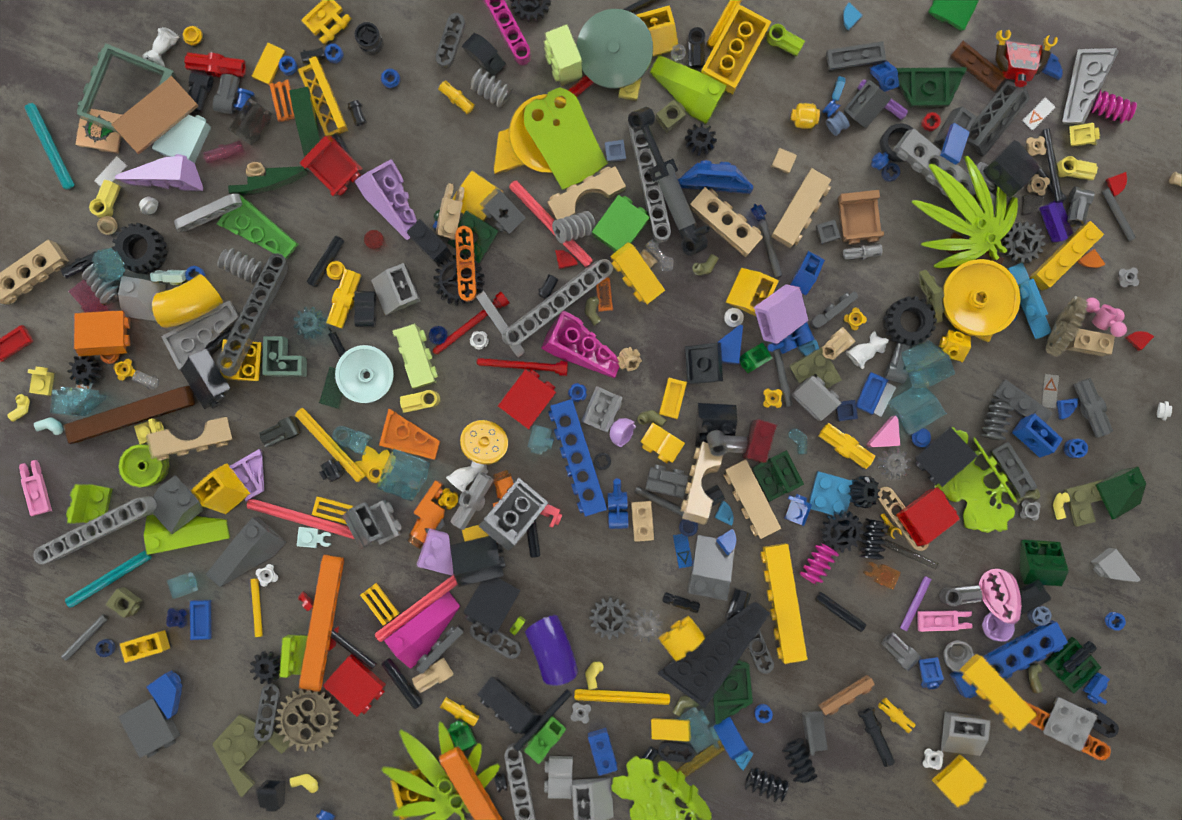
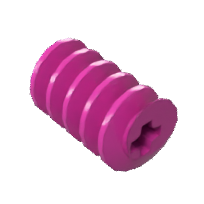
[1091,90,1137,124]
[799,543,839,586]

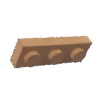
[818,675,875,715]

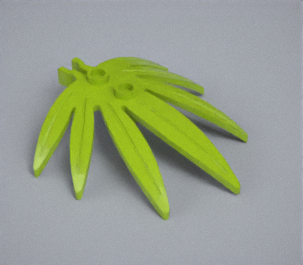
[912,156,1018,268]
[382,722,500,820]

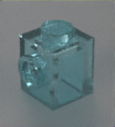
[528,424,554,455]
[167,572,198,599]

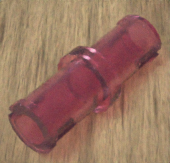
[203,140,244,163]

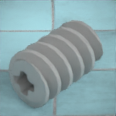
[470,67,513,108]
[552,211,595,243]
[217,248,262,284]
[82,261,120,305]

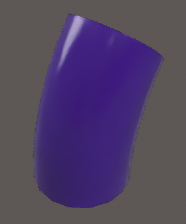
[525,615,578,686]

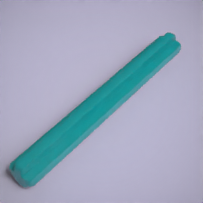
[24,103,74,190]
[65,550,152,608]

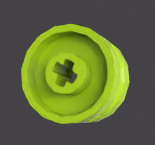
[119,444,170,487]

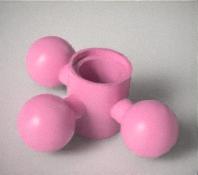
[1086,298,1127,337]

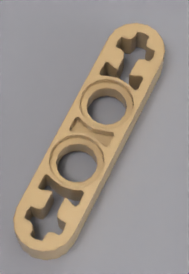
[877,487,929,551]

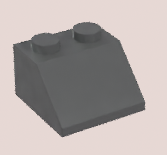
[153,475,203,534]

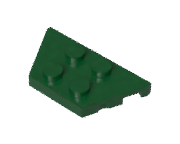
[896,67,967,107]
[713,659,753,724]

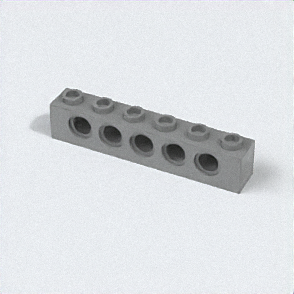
[893,128,996,211]

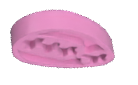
[979,569,1021,624]

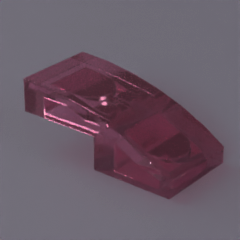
[68,279,109,313]

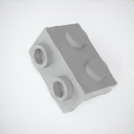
[581,386,623,432]
[369,500,402,544]

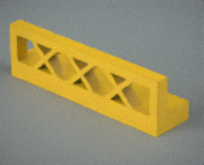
[298,56,348,136]

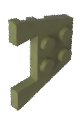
[212,714,290,797]

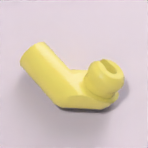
[7,394,30,422]
[1053,492,1070,520]
[585,661,604,690]
[290,774,319,793]

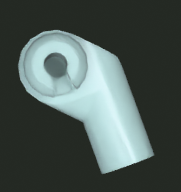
[34,417,64,435]

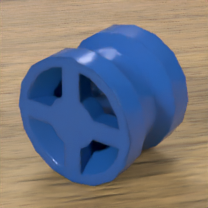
[1063,439,1088,458]

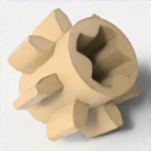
[617,347,642,372]

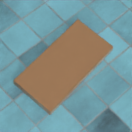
[111,76,198,155]

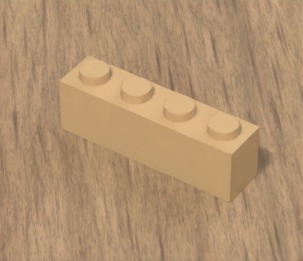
[771,168,832,248]
[723,459,781,539]

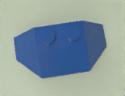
[678,160,753,194]

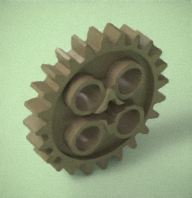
[1046,296,1088,357]
[275,689,340,752]

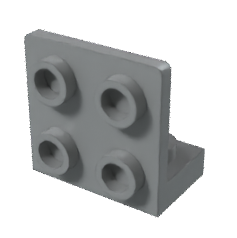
[1043,696,1097,751]

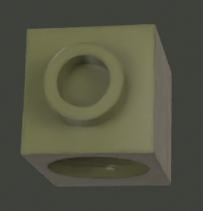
[655,100,686,133]
[105,587,142,618]

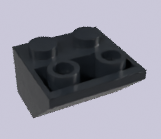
[695,403,738,447]

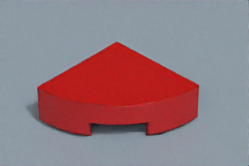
[1106,172,1127,197]
[555,250,578,270]
[1125,331,1154,351]
[298,591,314,611]

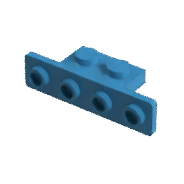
[1007,263,1052,339]

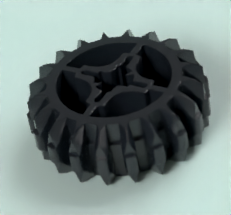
[433,255,485,306]

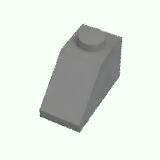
[1091,548,1141,582]

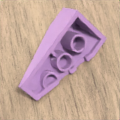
[115,154,203,191]
[354,159,417,240]

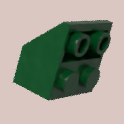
[1020,540,1069,586]

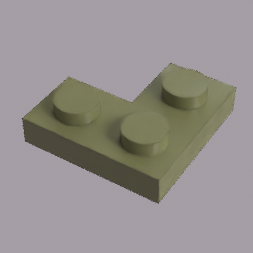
[919,270,944,323]
[789,347,842,389]
[1064,480,1102,527]

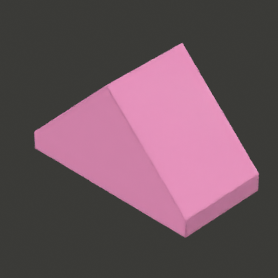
[866,416,900,447]

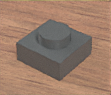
[816,220,841,244]

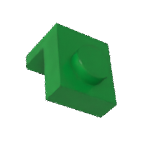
[447,721,477,752]

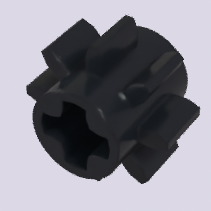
[319,459,344,482]

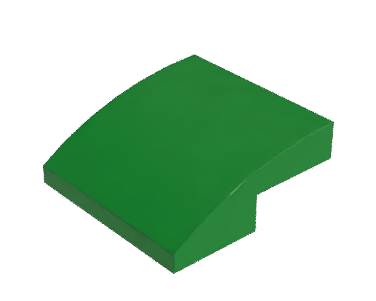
[928,0,979,31]

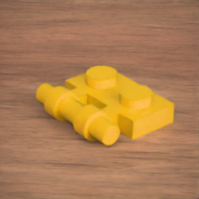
[301,0,352,45]

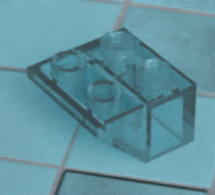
[901,340,955,389]
[888,382,946,434]
[50,387,106,416]
[376,449,430,501]

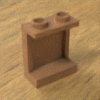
[837,190,884,245]

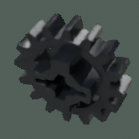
[510,0,551,23]
[821,510,864,553]

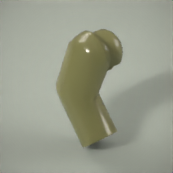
[585,296,602,326]
[637,410,667,428]
[1010,489,1040,506]
[672,695,699,717]

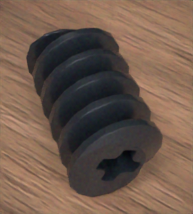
[860,518,890,560]
[782,738,818,783]
[744,767,789,803]

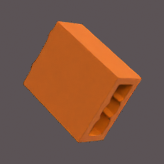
[74,310,130,356]

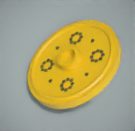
[460,420,508,465]

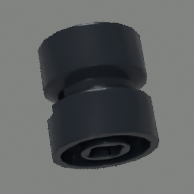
[354,22,383,55]

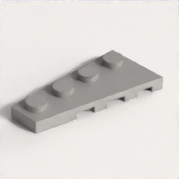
[161,301,239,371]

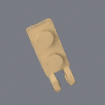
[435,183,465,240]

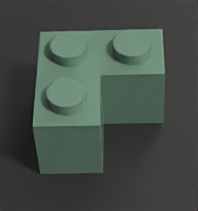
[263,336,307,377]

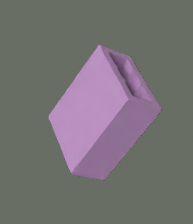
[754,284,808,344]

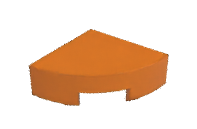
[1077,249,1105,268]

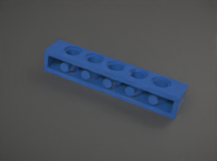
[548,399,607,516]
[949,620,1068,698]

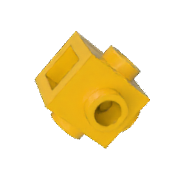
[939,330,971,362]

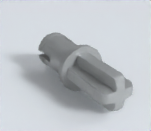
[843,244,882,260]

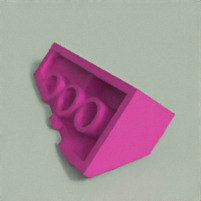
[541,310,619,378]
[385,591,460,669]

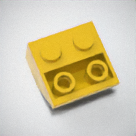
[636,5,679,56]
[725,268,779,317]
[220,339,262,381]
[190,463,251,514]
[932,754,987,807]

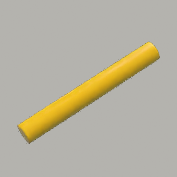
[250,578,263,637]

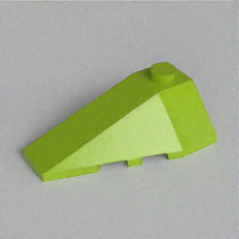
[650,55,727,124]
[143,514,230,555]

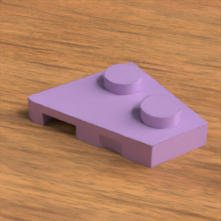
[230,449,264,501]
[417,529,454,575]

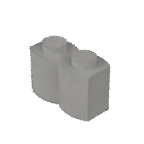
[544,756,573,799]

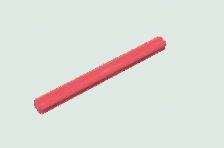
[509,180,593,267]
[247,499,354,539]
[375,575,458,642]

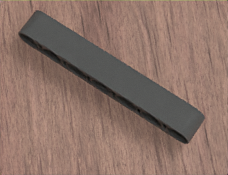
[217,253,288,377]

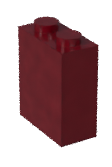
[742,419,777,463]

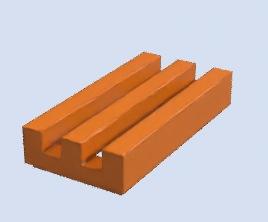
[269,80,295,122]

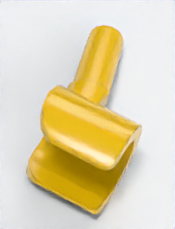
[880,513,902,539]

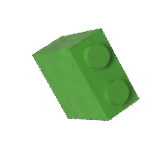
[592,195,650,252]

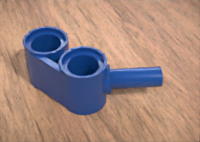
[768,322,815,354]
[608,479,628,529]

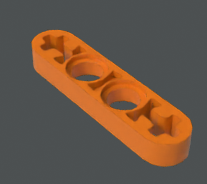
[455,226,477,302]

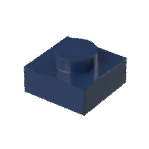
[836,400,858,421]

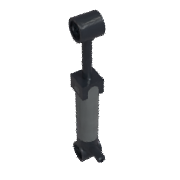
[628,107,710,256]

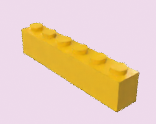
[761,543,807,664]

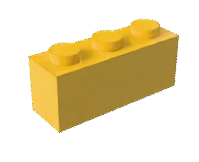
[610,243,665,304]

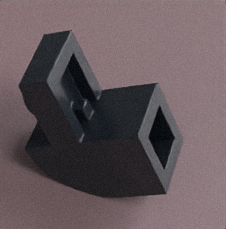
[461,33,506,77]

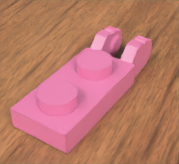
[19,460,52,516]
[917,610,972,631]

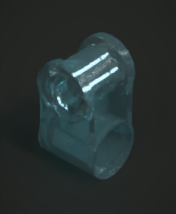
[333,426,372,456]

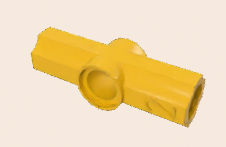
[326,269,362,329]
[818,423,875,469]

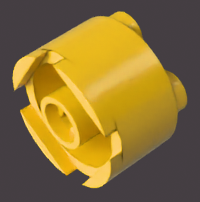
[658,615,705,661]

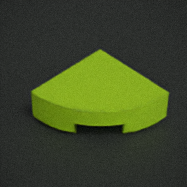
[509,616,526,636]

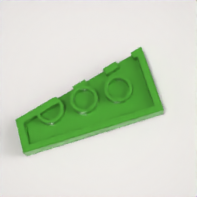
[216,195,299,259]

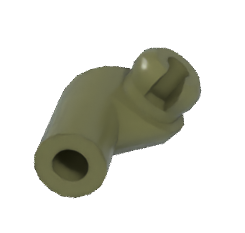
[692,254,719,276]
[1028,663,1043,693]

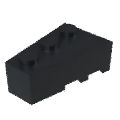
[477,676,543,734]

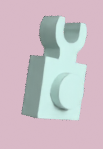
[150,270,186,285]
[297,527,332,548]

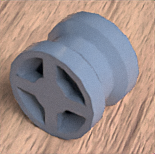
[826,111,850,136]
[1027,605,1052,626]

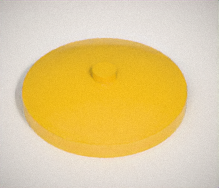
[509,94,566,172]
[942,259,1020,337]

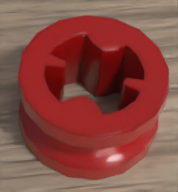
[922,112,941,132]

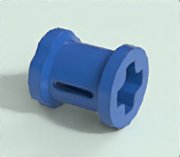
[234,88,255,112]

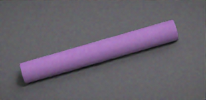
[900,576,932,631]

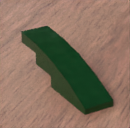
[289,87,322,170]
[228,166,309,196]

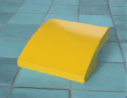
[452,171,503,221]

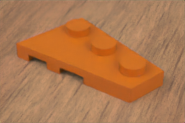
[379,409,440,460]

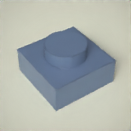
[605,140,626,163]

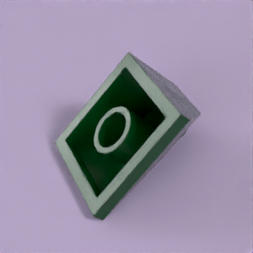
[1095,466,1146,520]

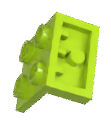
[66,484,113,524]
[280,635,308,677]

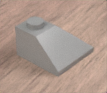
[118,276,167,322]

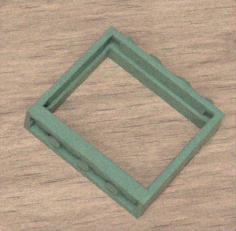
[77,43,175,133]

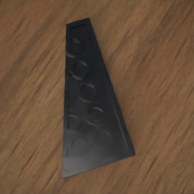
[657,601,771,708]

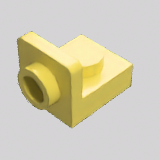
[619,77,642,101]
[1069,123,1100,147]
[28,366,55,396]
[134,418,164,444]

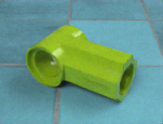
[766,24,805,56]

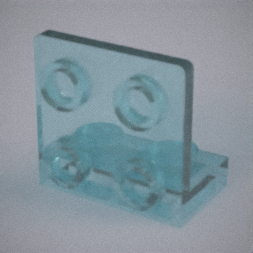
[676,707,720,753]

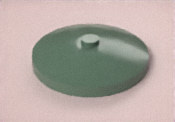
[576,9,653,89]

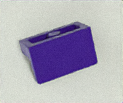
[1039,201,1073,243]

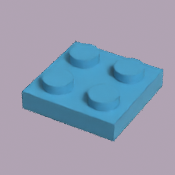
[808,471,852,516]

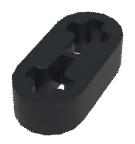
[1085,708,1119,738]
[658,741,695,763]

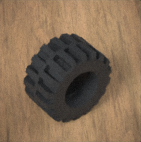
[112,223,167,274]
[883,296,937,346]

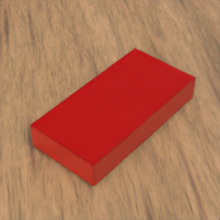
[0,325,34,362]

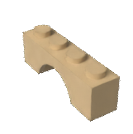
[548,166,626,220]
[146,417,232,461]
[681,442,723,525]

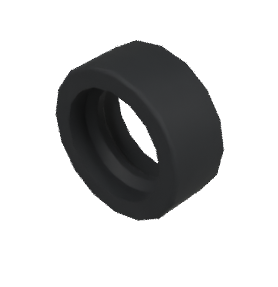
[880,123,917,162]

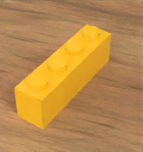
[1029,221,1104,291]
[959,654,1036,731]

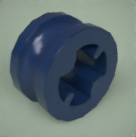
[881,163,900,182]
[95,639,115,657]

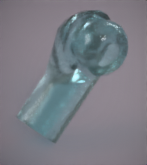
[788,428,807,454]

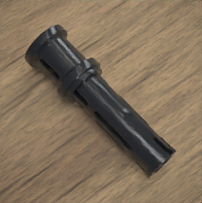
[858,707,896,767]

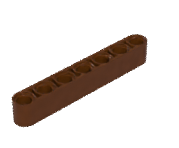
[63,386,196,444]

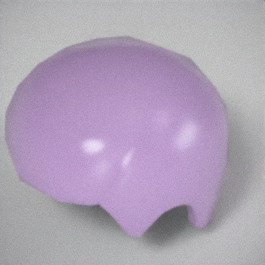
[610,418,636,447]
[982,612,1015,641]

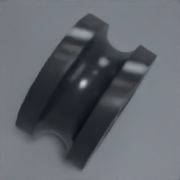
[594,453,611,470]
[495,773,508,793]

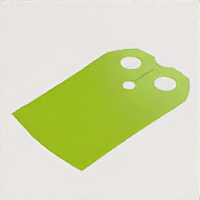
[524,87,608,190]

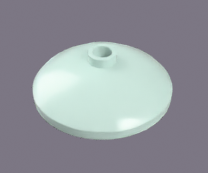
[335,345,394,403]

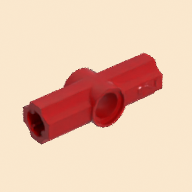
[184,52,246,77]

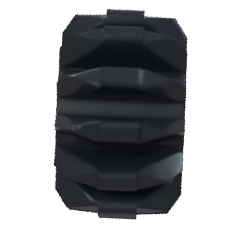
[684,123,717,156]
[67,355,103,386]
[848,475,880,508]
[250,651,281,684]

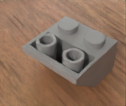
[371,263,421,316]
[791,376,841,421]
[941,712,990,756]
[572,777,614,820]

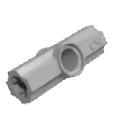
[450,472,494,530]

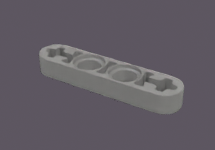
[174,194,242,232]
[476,291,526,358]

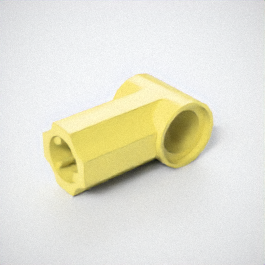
[1056,156,1098,181]
[89,180,121,218]
[400,390,440,413]

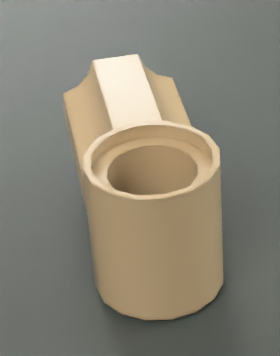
[822,327,855,360]
[412,657,454,693]

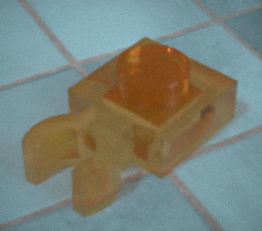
[863,561,901,590]

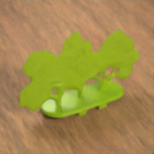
[935,427,1017,533]
[611,756,712,820]

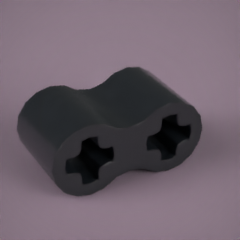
[354,291,376,327]

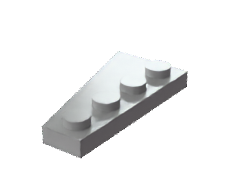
[1062,48,1119,125]

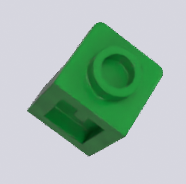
[739,342,773,374]

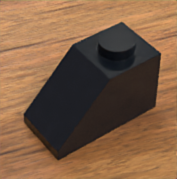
[256,780,286,812]

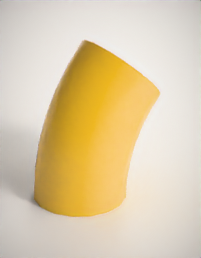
[152,274,223,328]

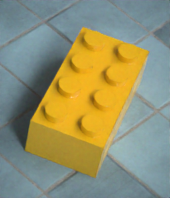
[701,4,771,95]

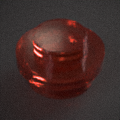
[364,230,384,249]

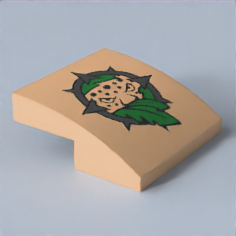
[75,109,122,153]

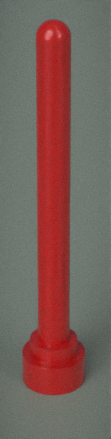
[432,291,510,354]
[476,358,568,376]

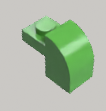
[524,716,566,764]

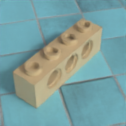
[689,187,763,257]
[0,240,68,305]

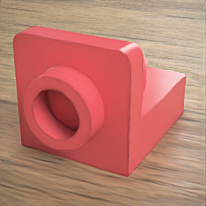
[540,504,562,528]

